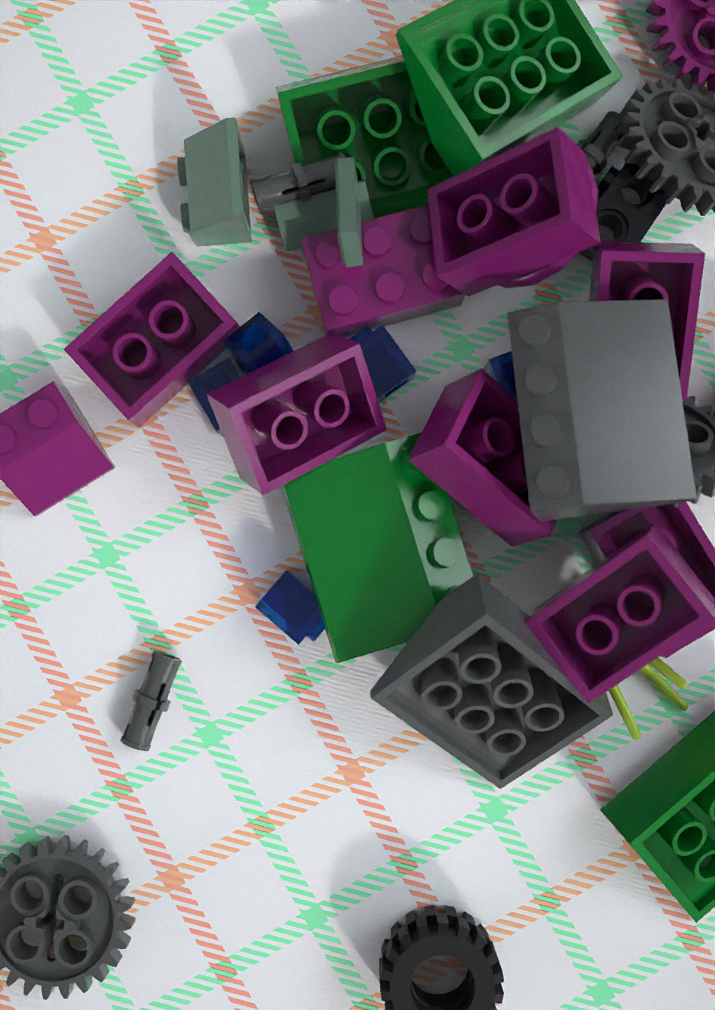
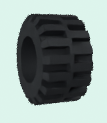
[379,905,504,1010]

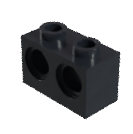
[578,163,667,262]

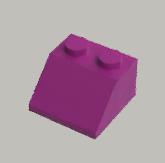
[0,381,116,516]

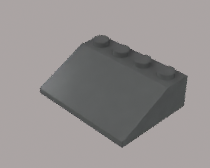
[507,300,697,522]
[370,573,613,789]

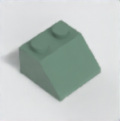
[177,117,252,247]

